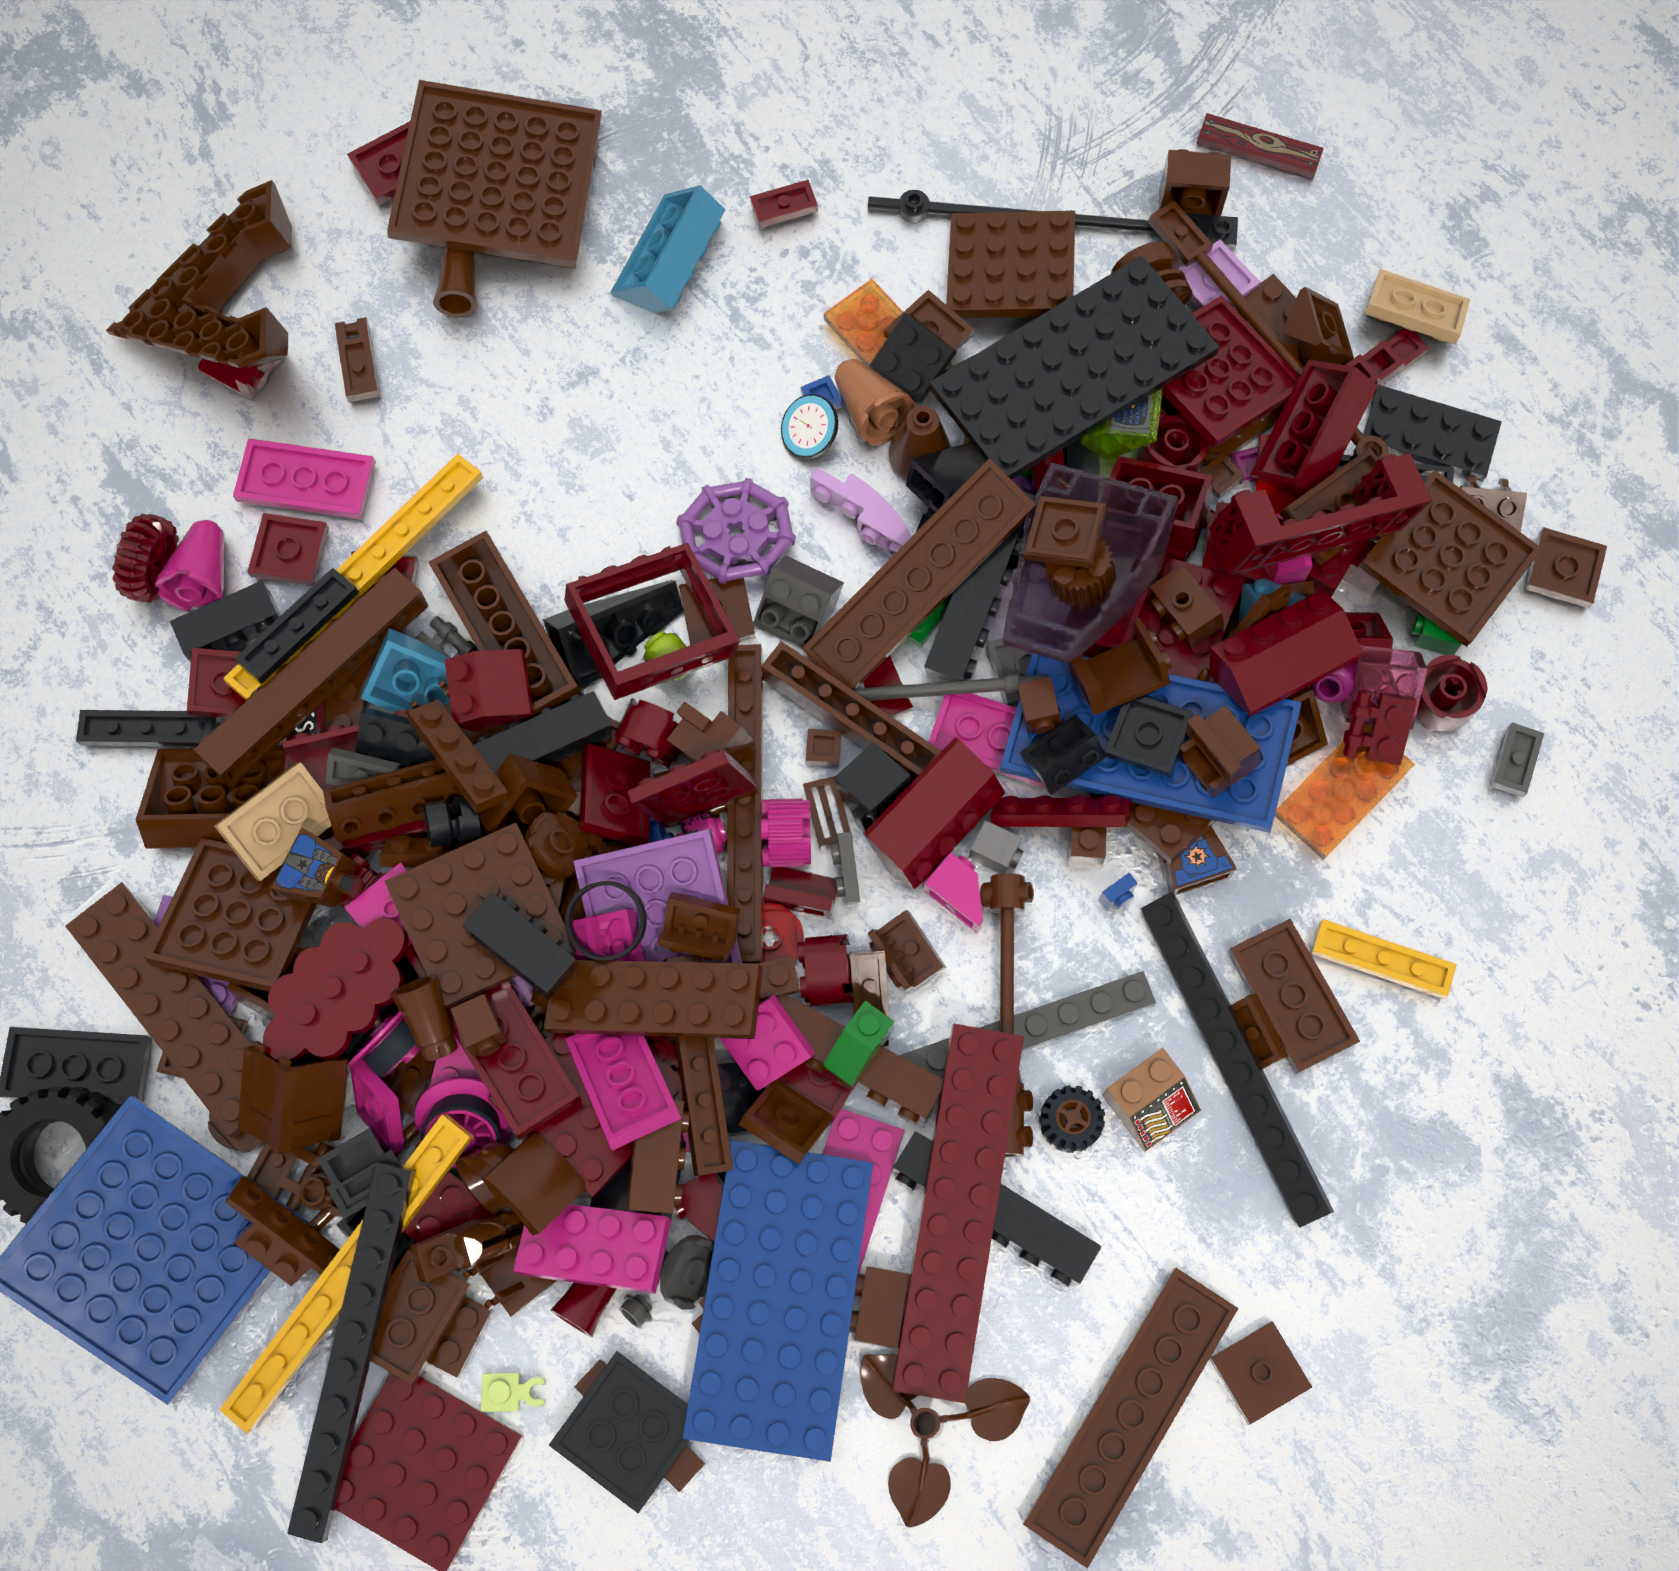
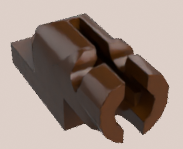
[409,1209,522,1282]

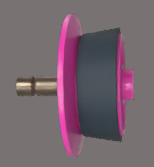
[347,1009,420,1078]
[414,1077,513,1170]

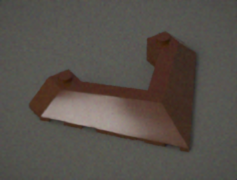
[106,180,292,368]

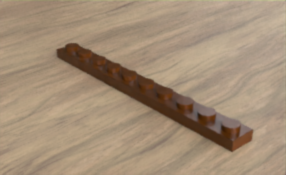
[727,644,763,964]

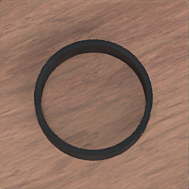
[565,881,647,961]

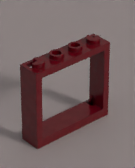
[564,543,740,700]

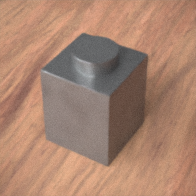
[968,820,1024,874]

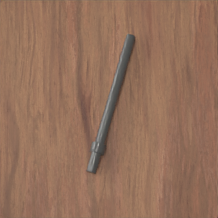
[853,673,1047,701]

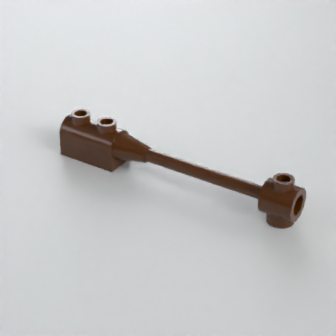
[980,873,1034,1158]

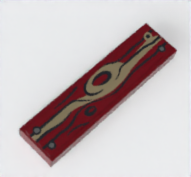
[1196,113,1324,179]

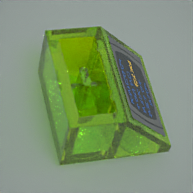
[1081,388,1163,461]

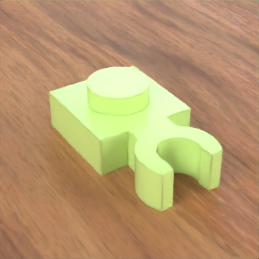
[481,1373,546,1412]

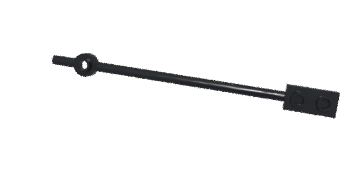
[868,190,1238,251]

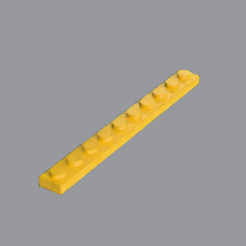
[223,454,483,701]
[219,1114,474,1434]

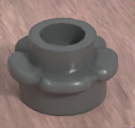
[619,1294,653,1328]

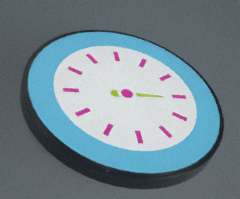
[781,394,839,459]

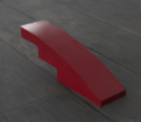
[1346,328,1429,386]

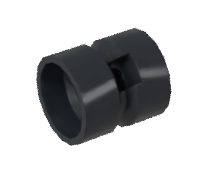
[423,797,481,848]

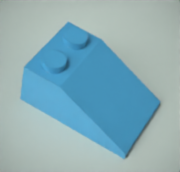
[361,628,450,712]

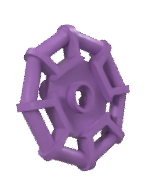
[676,478,796,584]

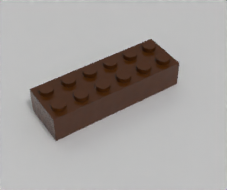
[428,531,581,722]

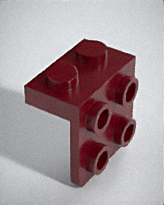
[198,357,283,401]

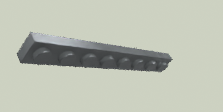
[899,971,1156,1079]

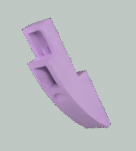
[810,467,912,557]

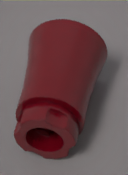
[550,1283,617,1338]

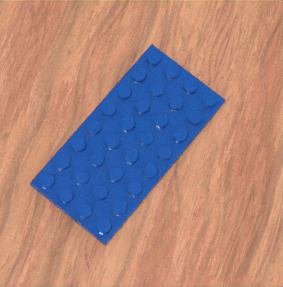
[1000,646,1302,833]
[683,1140,873,1462]

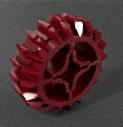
[112,513,179,603]

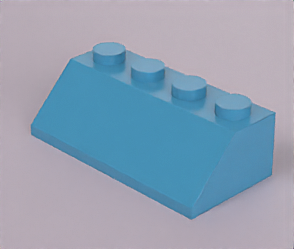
[610,185,726,313]

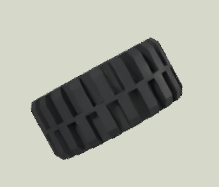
[0,1086,119,1224]

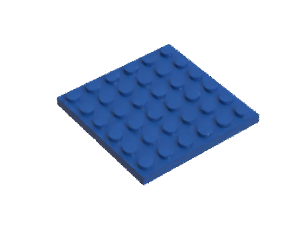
[0,1094,308,1405]

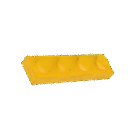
[1310,919,1457,999]

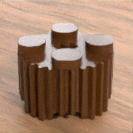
[1044,536,1117,611]

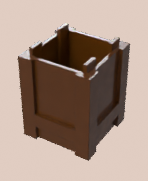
[238,1041,348,1154]

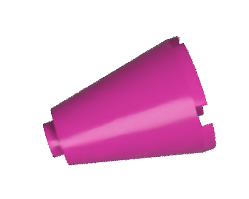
[155,520,224,612]

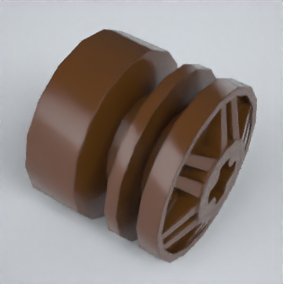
[1111,241,1193,306]

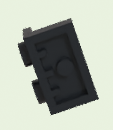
[1020,714,1105,795]

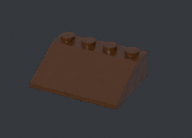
[136,746,286,849]

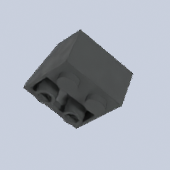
[753,556,844,647]

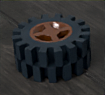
[1039,1085,1105,1153]

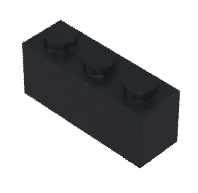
[170,581,281,662]
[463,892,577,1000]

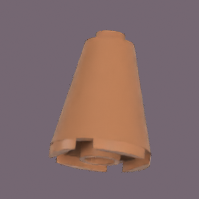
[834,359,915,446]

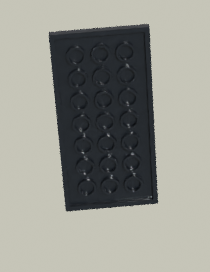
[929,256,1220,480]

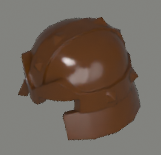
[456,1143,514,1216]

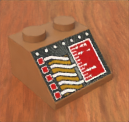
[1102,1048,1201,1152]

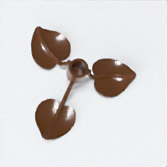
[861,1354,1030,1528]

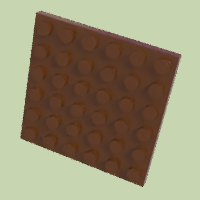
[387,80,602,268]

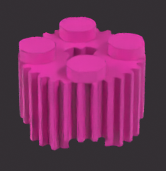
[761,798,811,868]

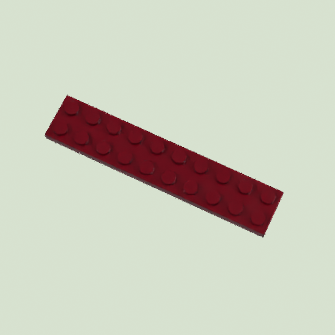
[891,1023,1024,1403]

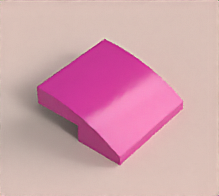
[564,908,645,961]

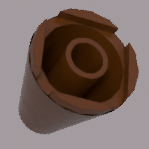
[889,406,951,481]

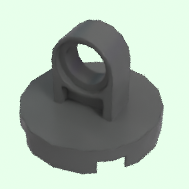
[660,1235,714,1310]

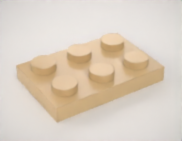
[1365,269,1470,345]
[214,762,332,881]

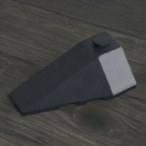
[543,580,684,688]

